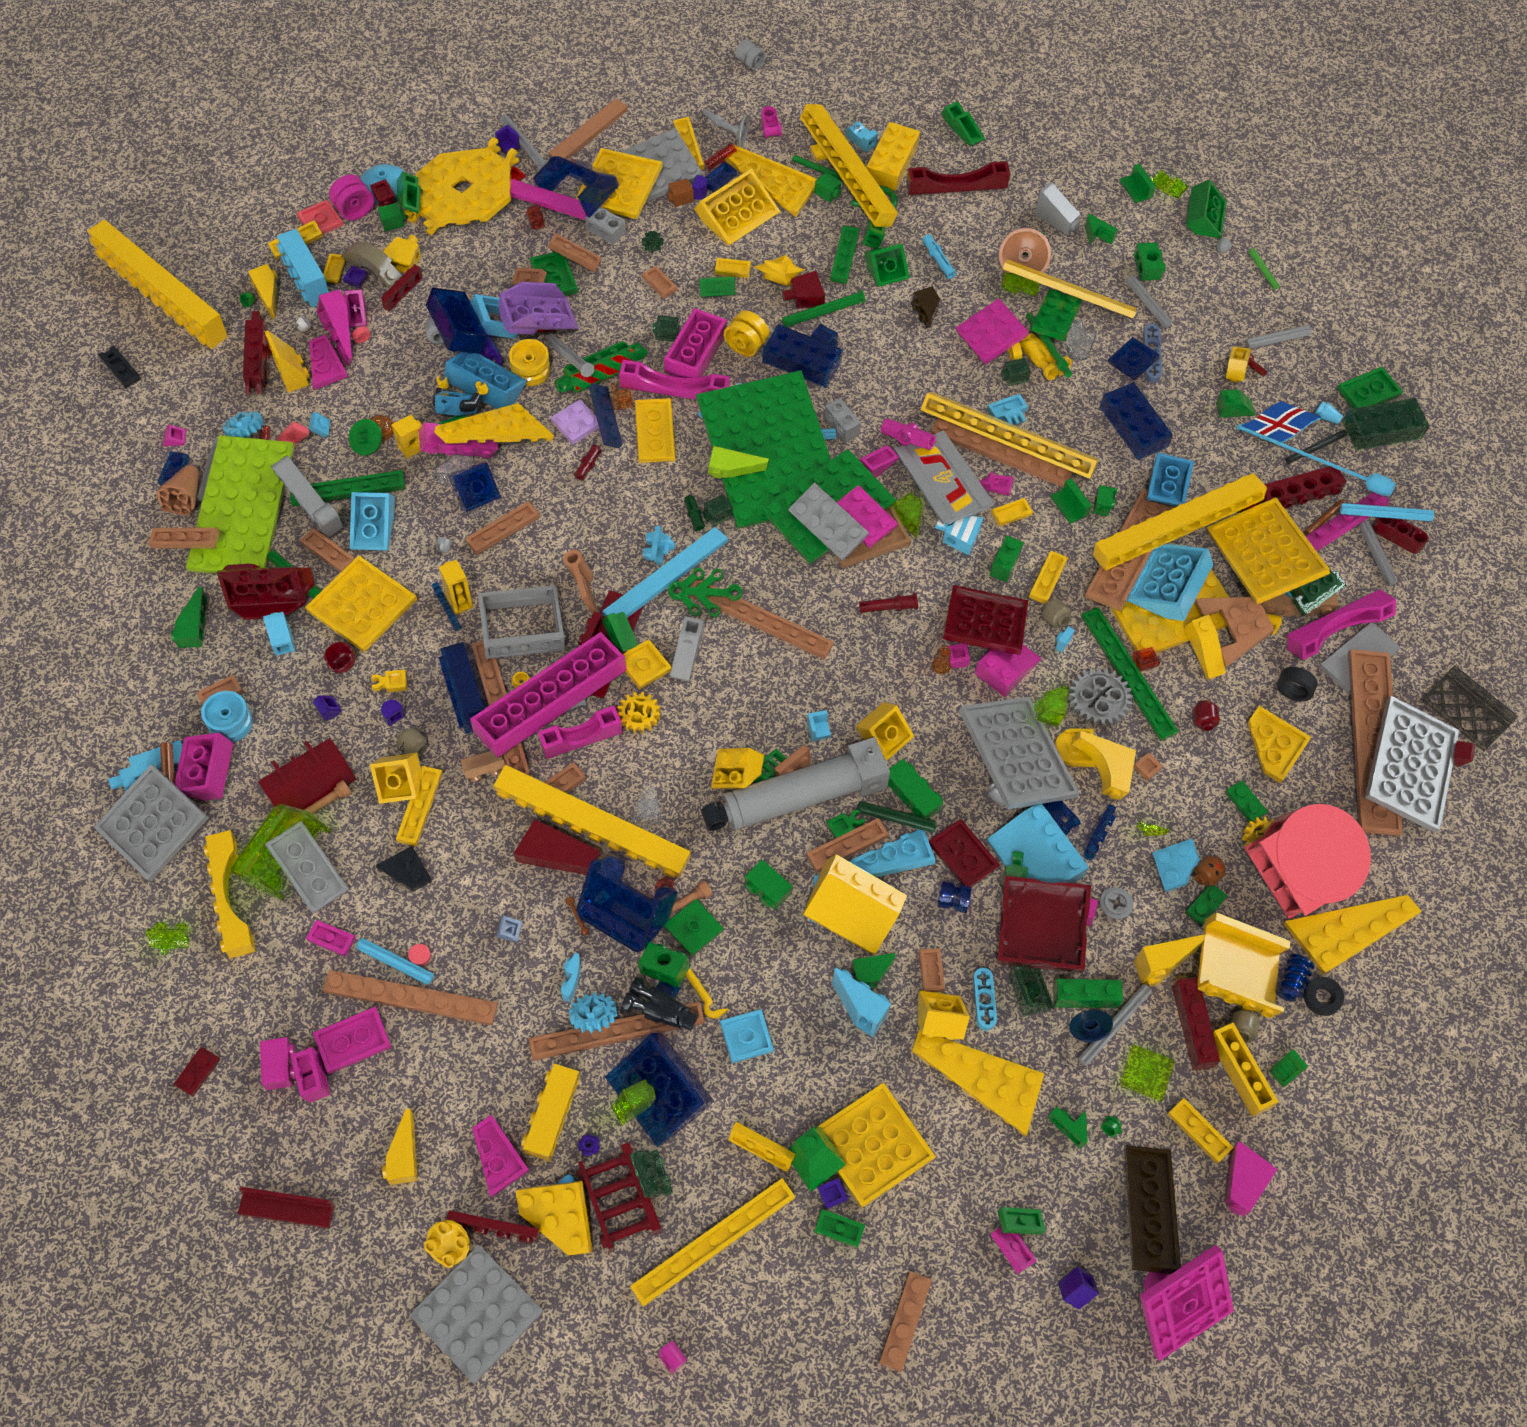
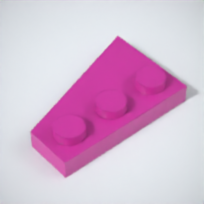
[309,334,348,390]
[472,1115,529,1198]

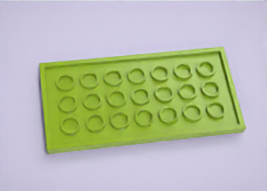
[186,435,295,574]

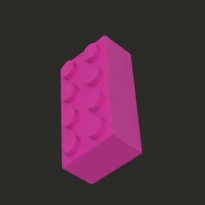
[664,308,727,378]

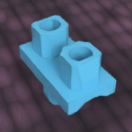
[643,526,675,565]

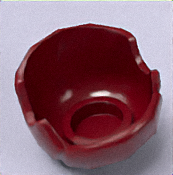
[323,641,356,674]

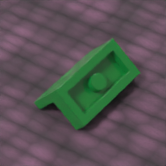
[1120,163,1156,203]
[698,276,735,297]
[1051,478,1092,524]
[602,612,638,654]

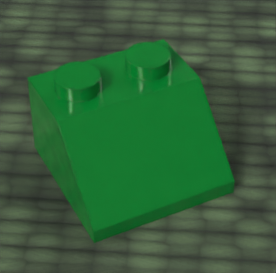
[864,243,910,287]

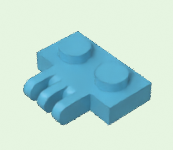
[987,394,1028,425]

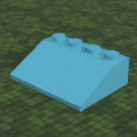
[1127,544,1213,621]
[987,804,1089,883]

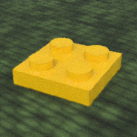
[623,639,672,690]

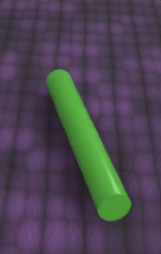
[1248,248,1280,290]

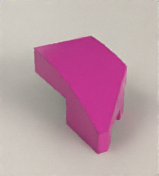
[978,472,1014,496]

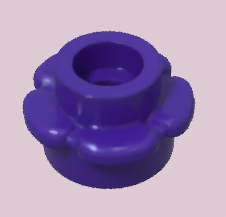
[578,1134,600,1157]

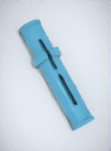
[922,234,957,279]

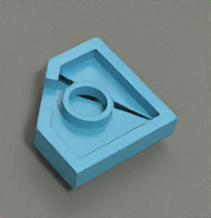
[1152,838,1200,892]

